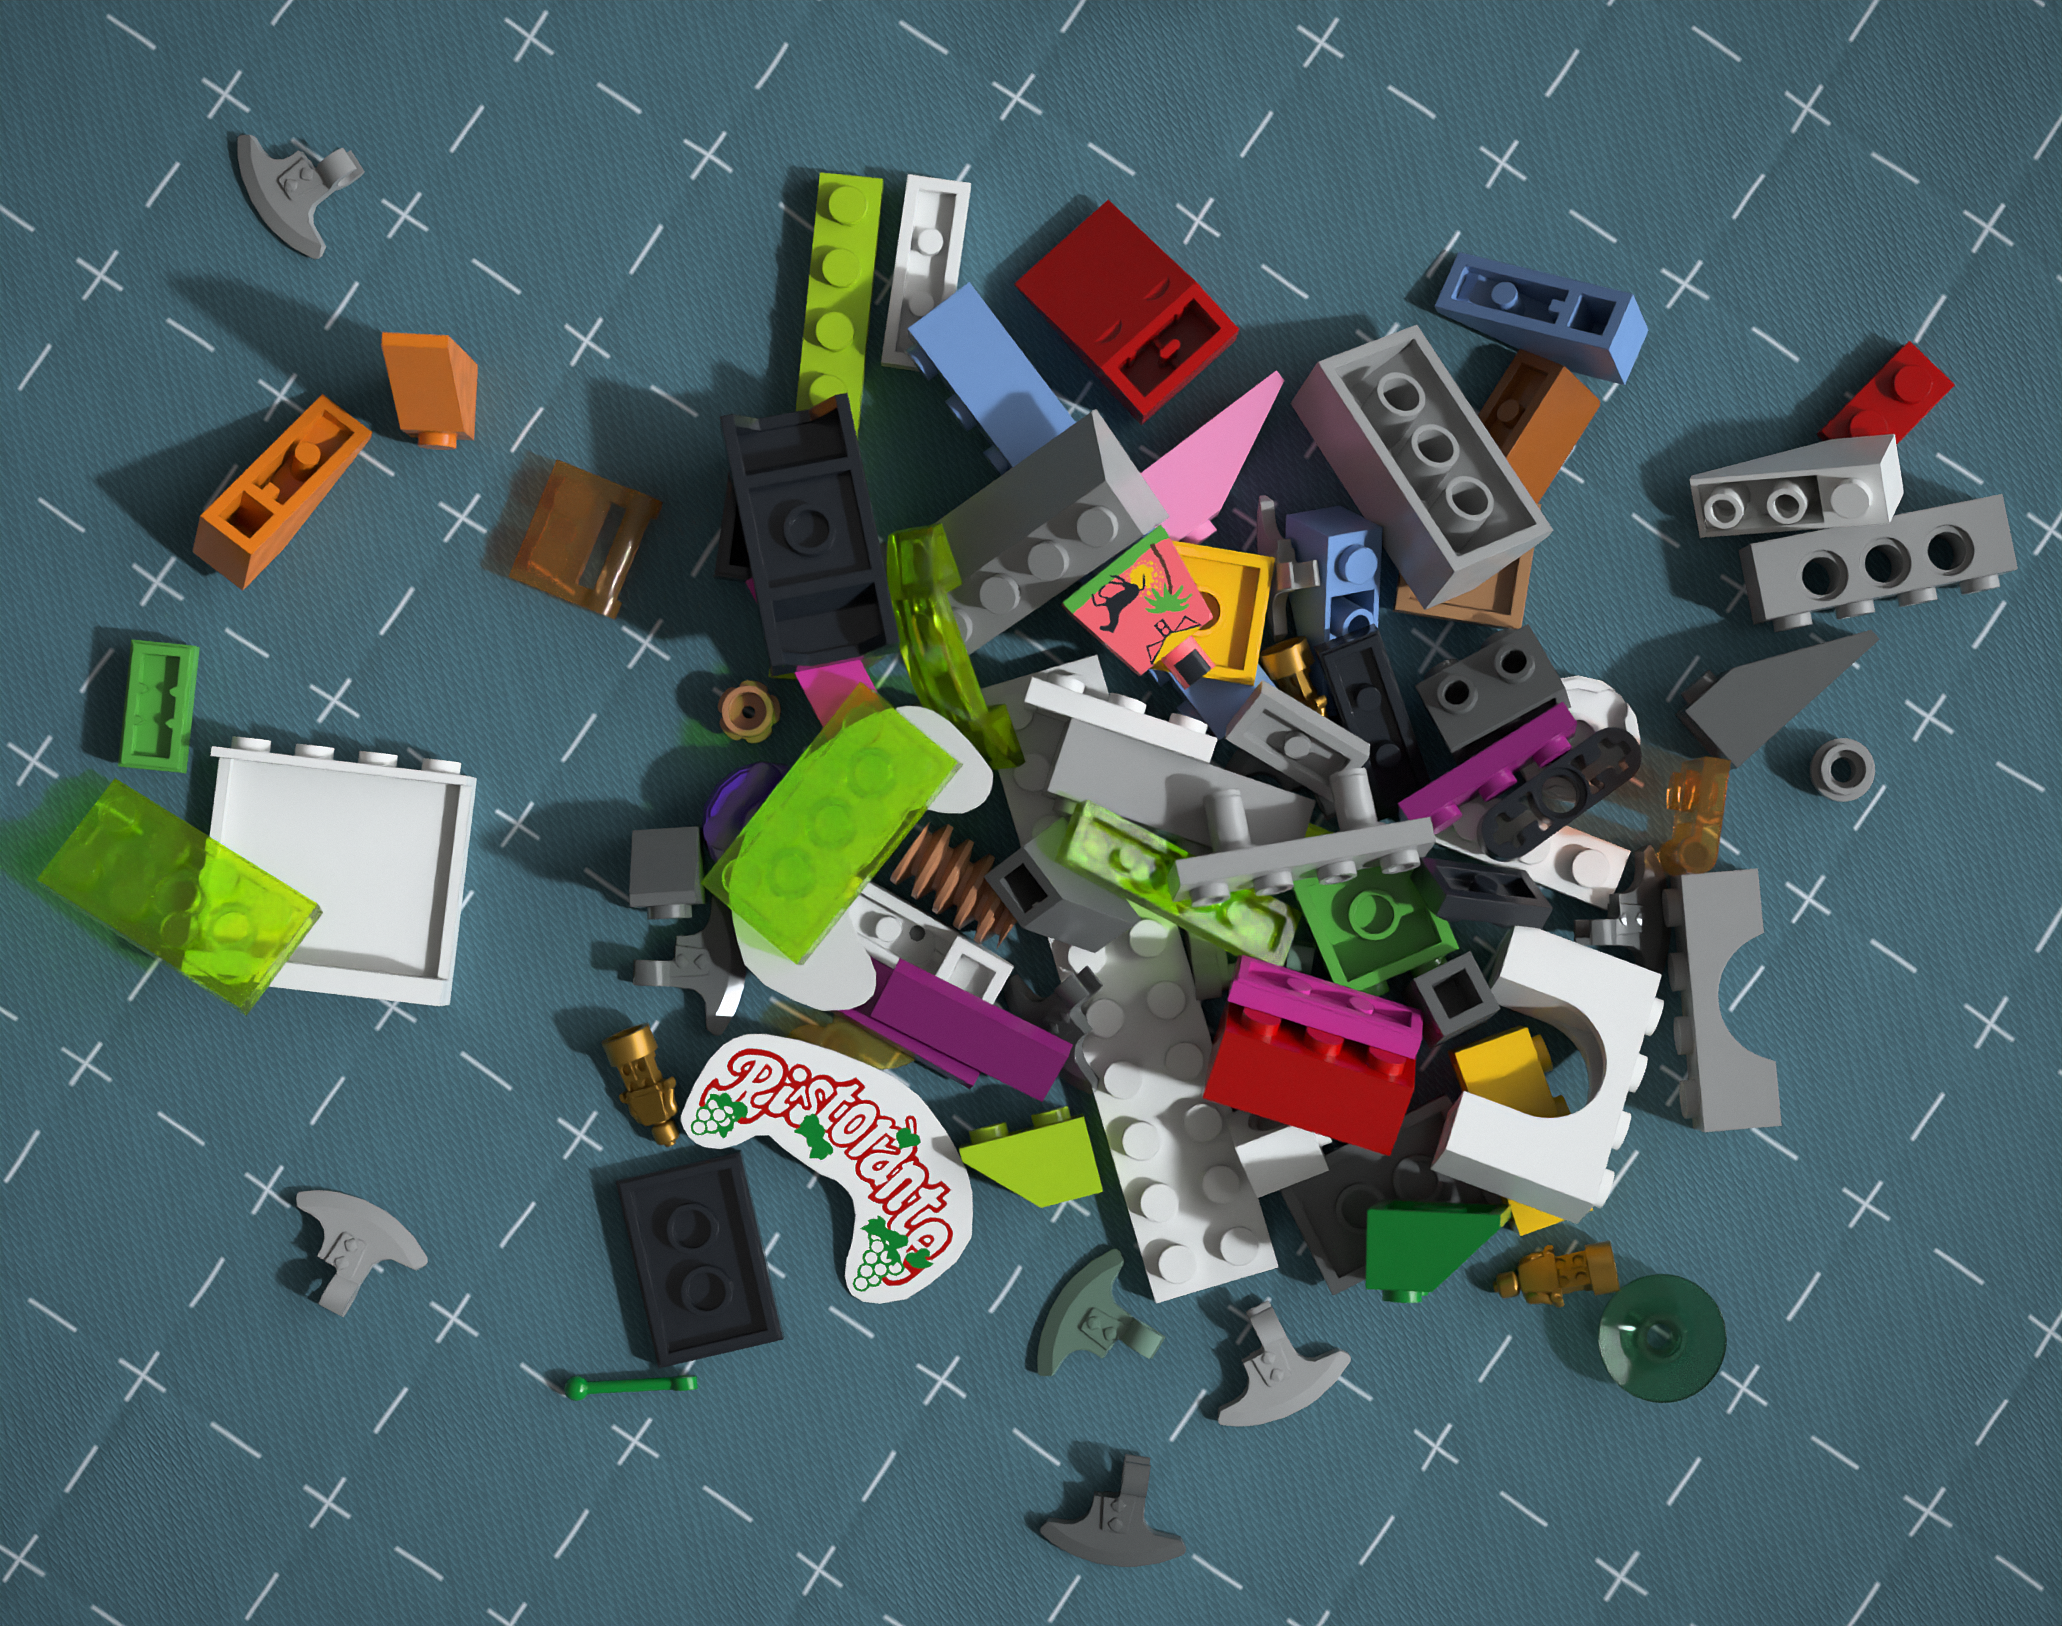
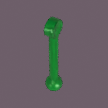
[564,1375,698,1401]

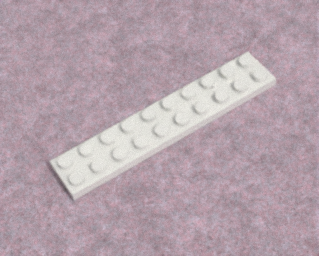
[975,655,1278,1303]

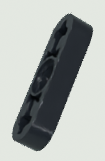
[1476,727,1642,862]

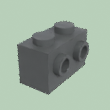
[1415,624,1571,766]

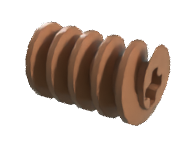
[890,822,1017,950]

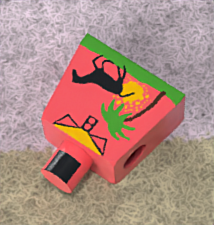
[1061,524,1215,690]

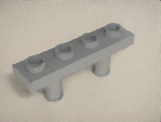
[1167,768,1436,907]

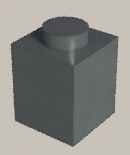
[1401,951,1501,1050]

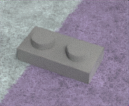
[1225,680,1370,802]

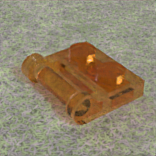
[509,459,663,620]
[1657,756,1731,876]

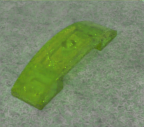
[887,523,1026,770]

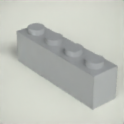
[1041,717,1316,858]

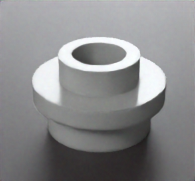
[1810,738,1875,802]

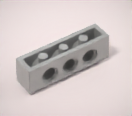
[1738,494,2018,632]

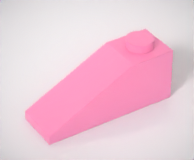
[1140,370,1284,545]

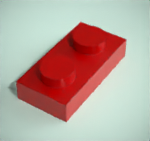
[1816,341,1955,445]

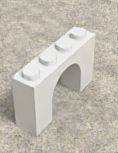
[1430,926,1664,1224]

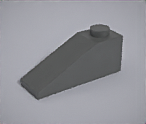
[1674,630,1880,771]

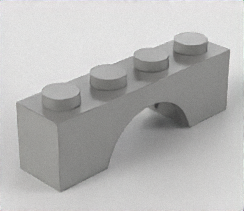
[1662,868,1782,1132]

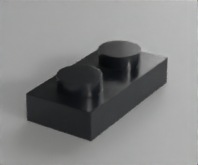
[1410,857,1553,929]

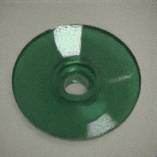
[1597,1273,1727,1403]

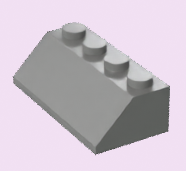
[1290,325,1553,610]
[902,409,1170,668]

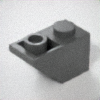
[984,817,1141,953]
[629,826,707,920]

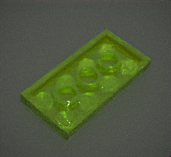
[701,681,963,965]
[37,778,323,1016]

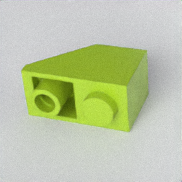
[959,1106,1103,1208]

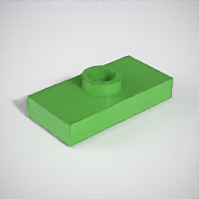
[118,639,200,773]

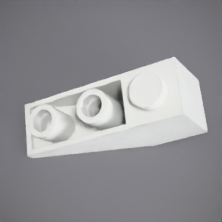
[1689,434,1904,538]

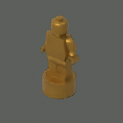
[1259,636,1329,719]
[601,1023,680,1147]
[1493,1240,1620,1308]

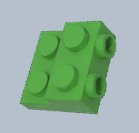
[1292,866,1459,997]

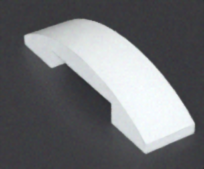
[848,874,1014,1004]

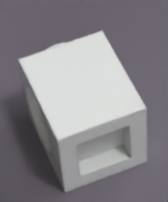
[1226,1110,1332,1198]

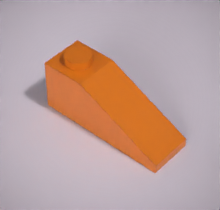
[382,332,478,450]
[192,394,372,591]

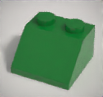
[1366,1199,1511,1303]

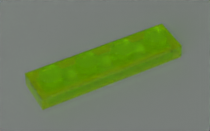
[1055,799,1302,967]

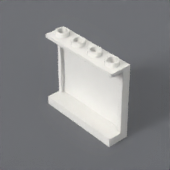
[184,736,477,1006]

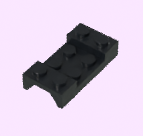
[720,393,900,677]

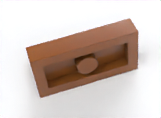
[1478,349,1600,504]

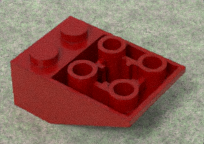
[1014,200,1239,426]

